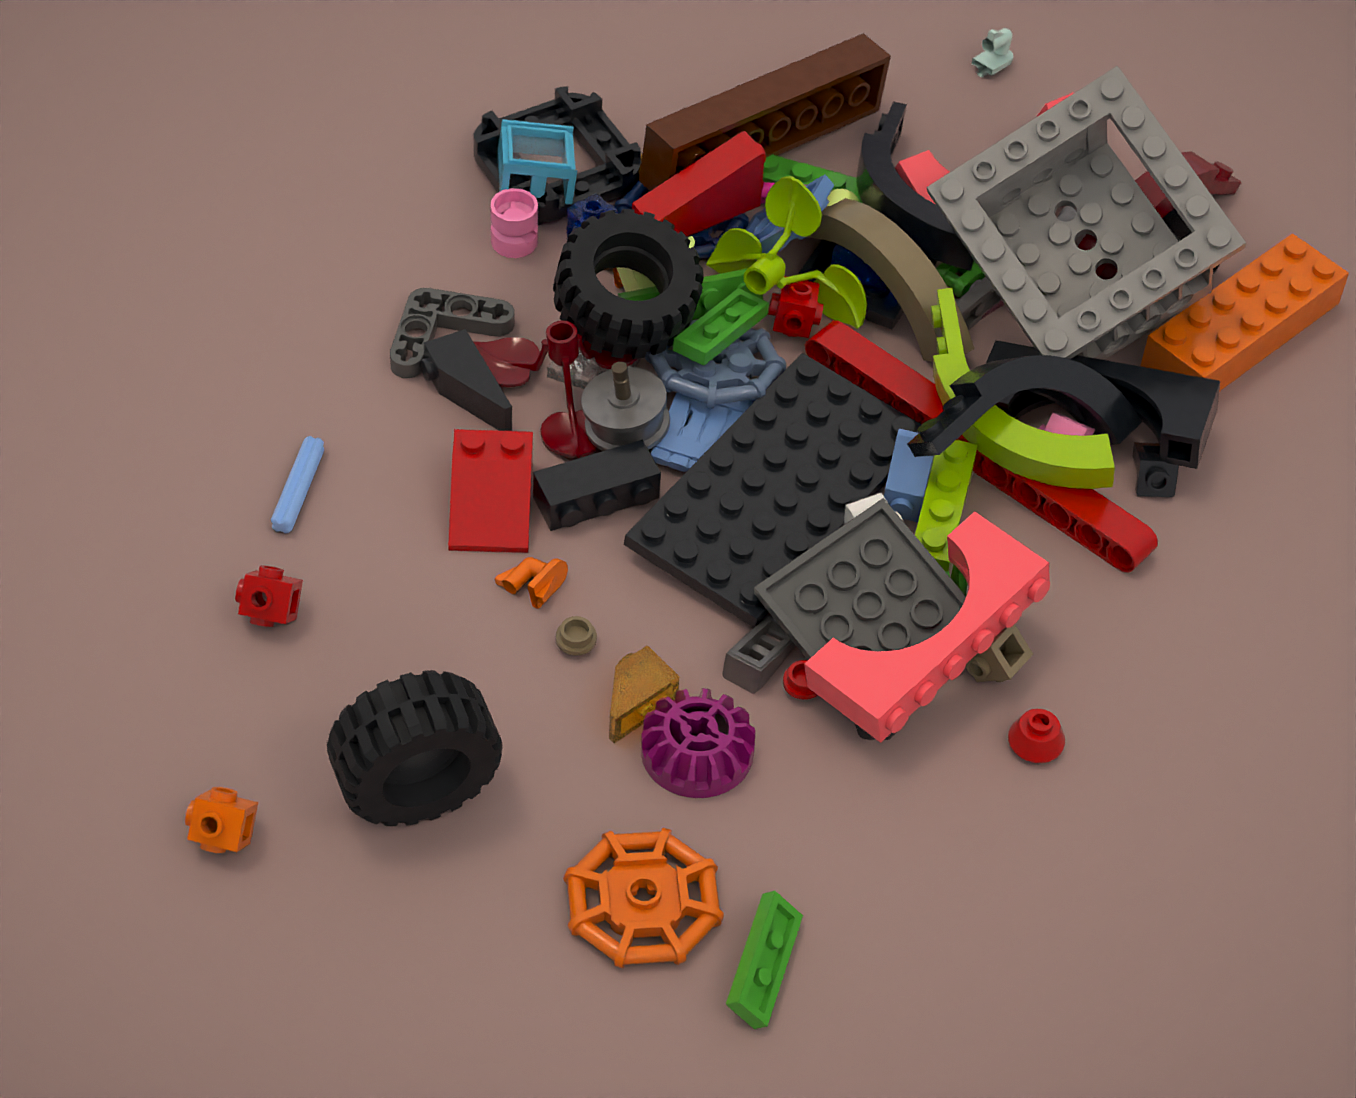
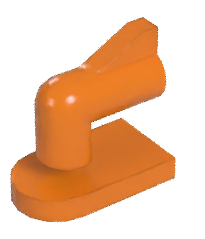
[494,557,568,609]

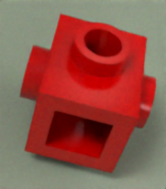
[768,276,824,339]
[235,565,303,627]

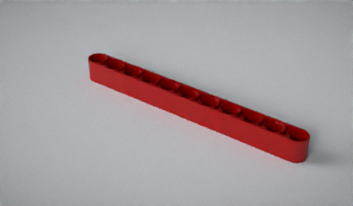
[805,320,1158,573]

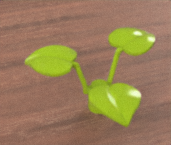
[706,176,867,329]

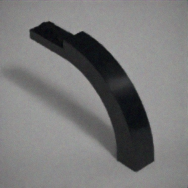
[856,101,975,271]
[907,355,1142,457]

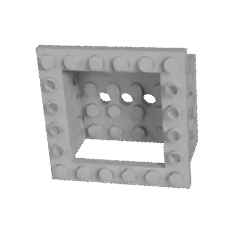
[927,66,1246,360]

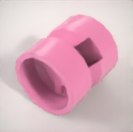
[490,188,538,258]

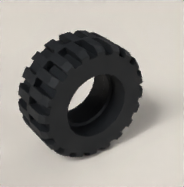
[553,209,704,359]
[327,670,503,827]

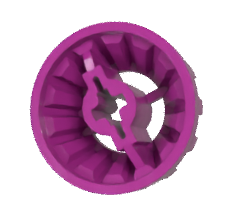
[641,688,755,798]

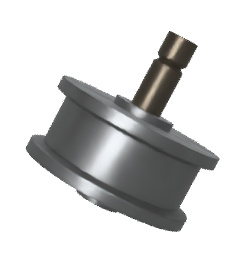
[581,362,670,451]

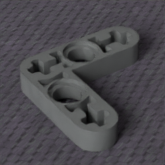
[390,288,514,378]

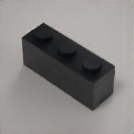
[533,439,661,531]

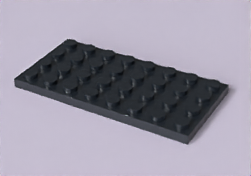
[624,353,922,628]

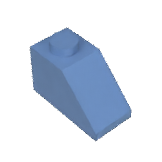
[884,429,934,522]

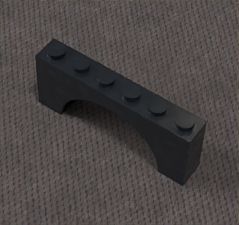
[985,340,1220,469]

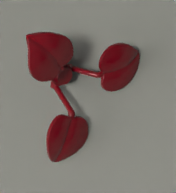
[474,320,637,458]

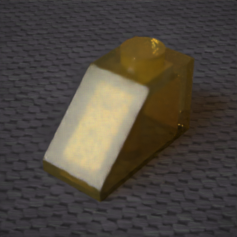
[609,645,680,744]

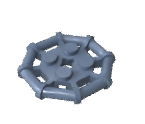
[645,320,787,408]

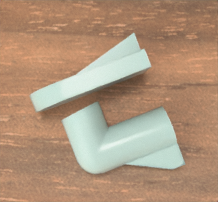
[971,28,1013,77]

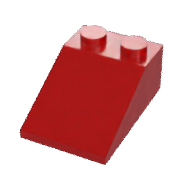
[448,429,533,553]

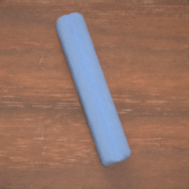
[271,436,324,534]

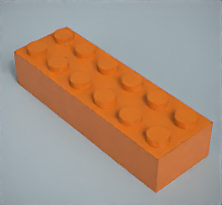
[1140,233,1349,392]

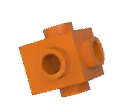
[185,787,259,853]

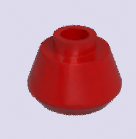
[1008,709,1065,763]

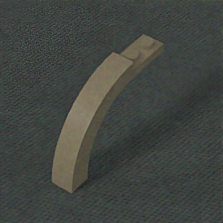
[806,198,974,362]

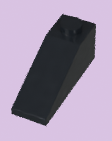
[420,329,512,431]

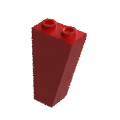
[632,131,766,237]

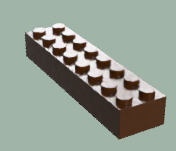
[639,33,891,191]

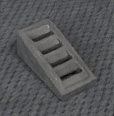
[722,614,796,693]

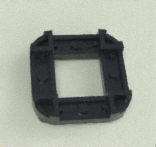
[473,86,641,226]

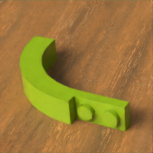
[931,288,1115,489]

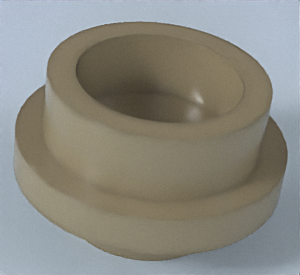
[556,616,597,655]

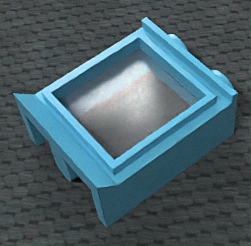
[498,119,578,204]

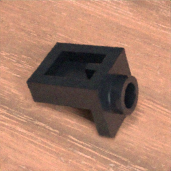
[1132,442,1179,497]

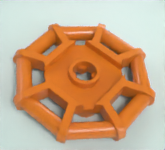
[563,828,724,968]

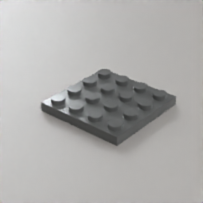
[754,498,966,660]

